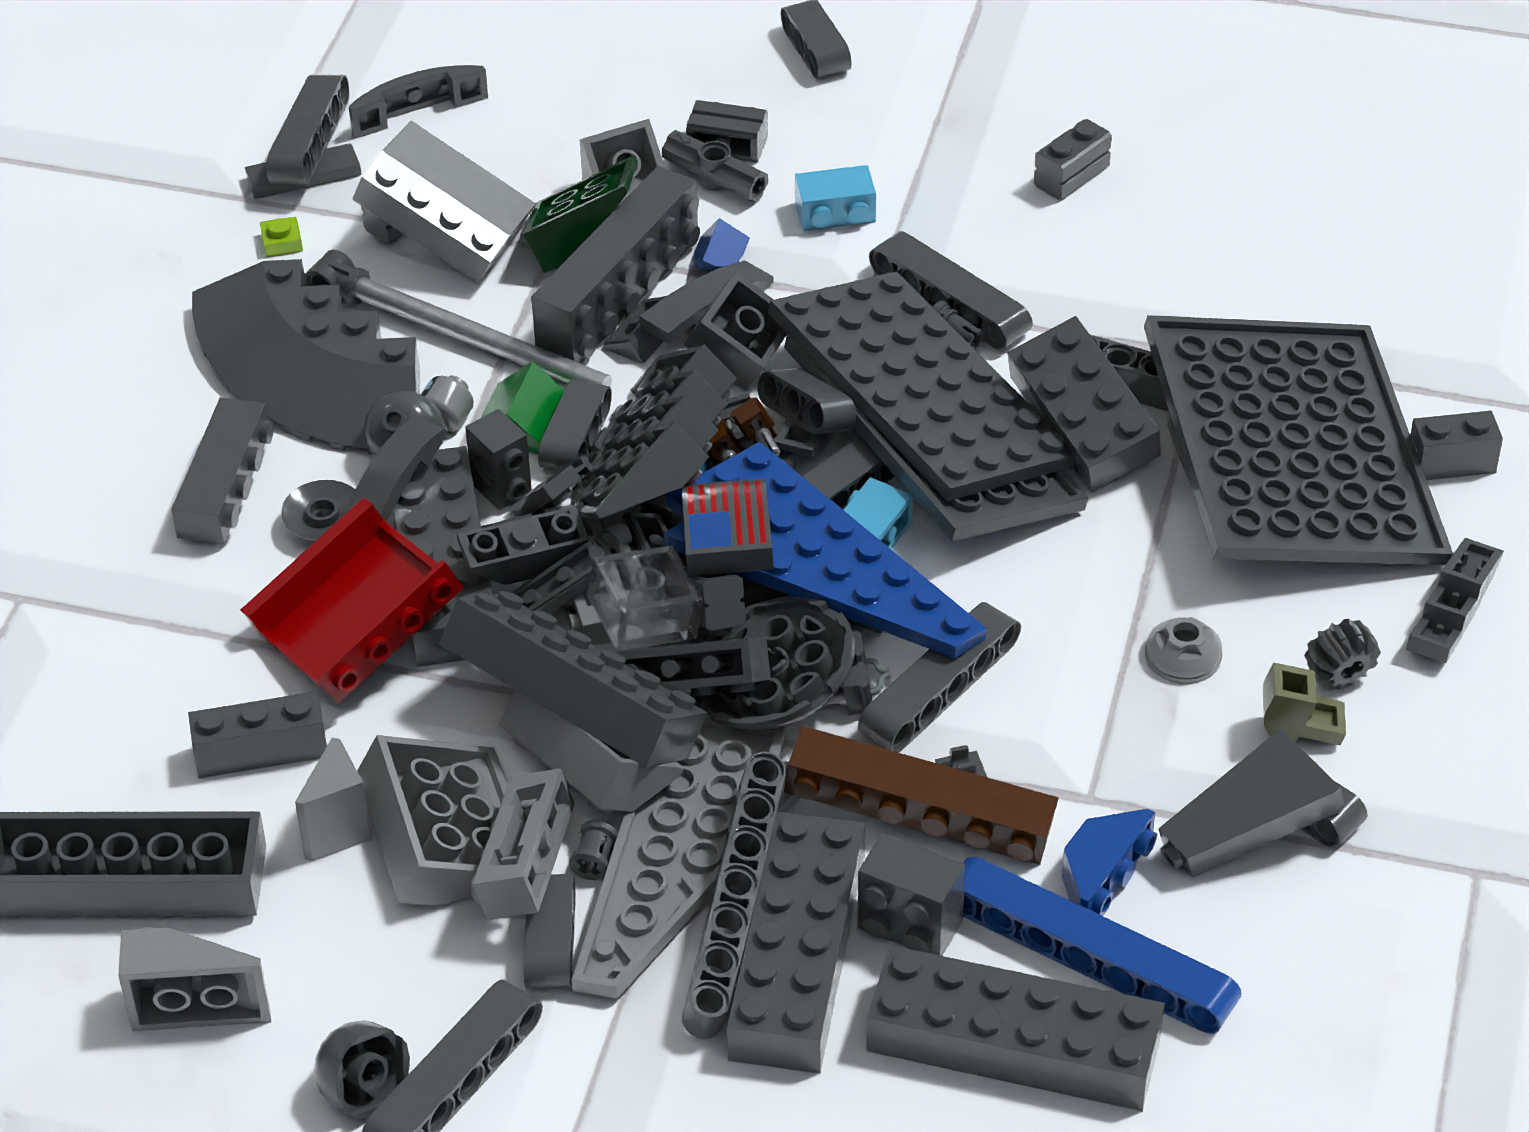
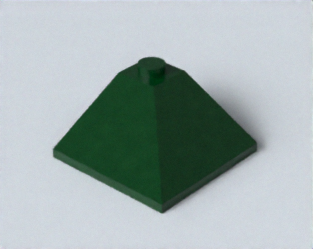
[523,155,638,274]

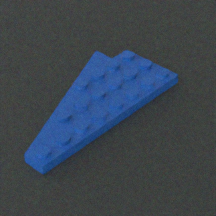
[663,442,987,659]

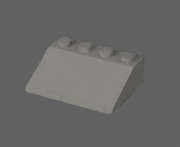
[352,120,536,284]
[357,735,508,906]

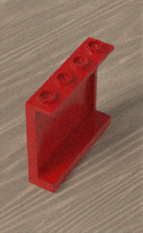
[240,497,464,704]

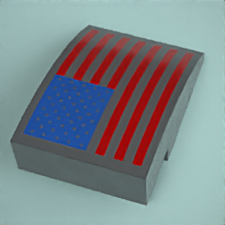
[682,478,774,577]

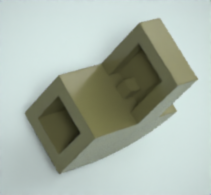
[1262,662,1346,745]

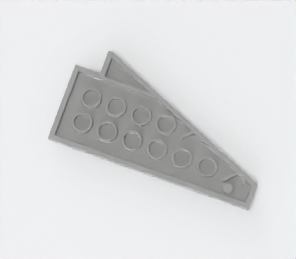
[572,715,800,999]

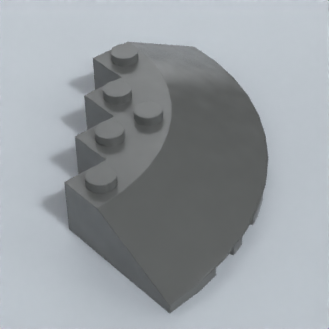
[192,259,420,455]
[571,345,737,519]

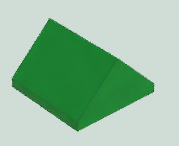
[481,361,565,454]

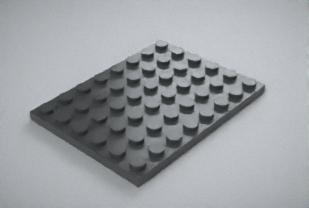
[1143,315,1453,565]

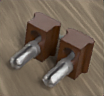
[707,397,780,464]

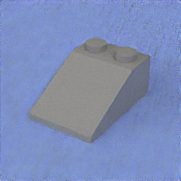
[118,927,272,1031]

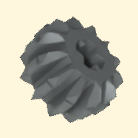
[1304,618,1381,689]

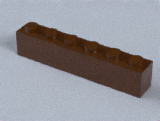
[784,726,1059,865]

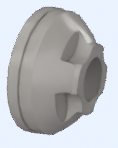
[1145,617,1223,684]

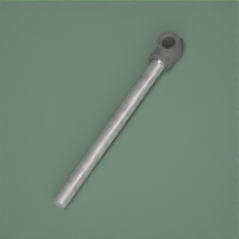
[305,249,612,386]

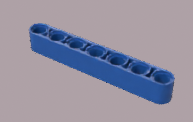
[963,857,1242,1034]

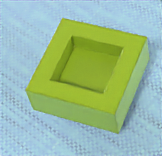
[259,216,303,257]

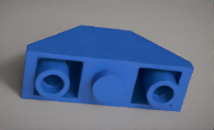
[1062,808,1158,916]

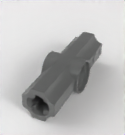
[662,129,769,202]

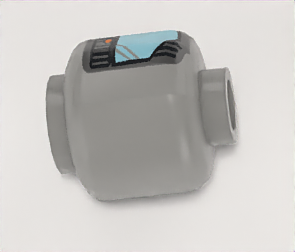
[421,375,474,433]

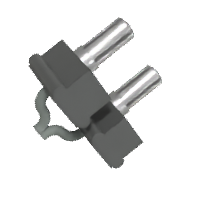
[820,630,890,715]

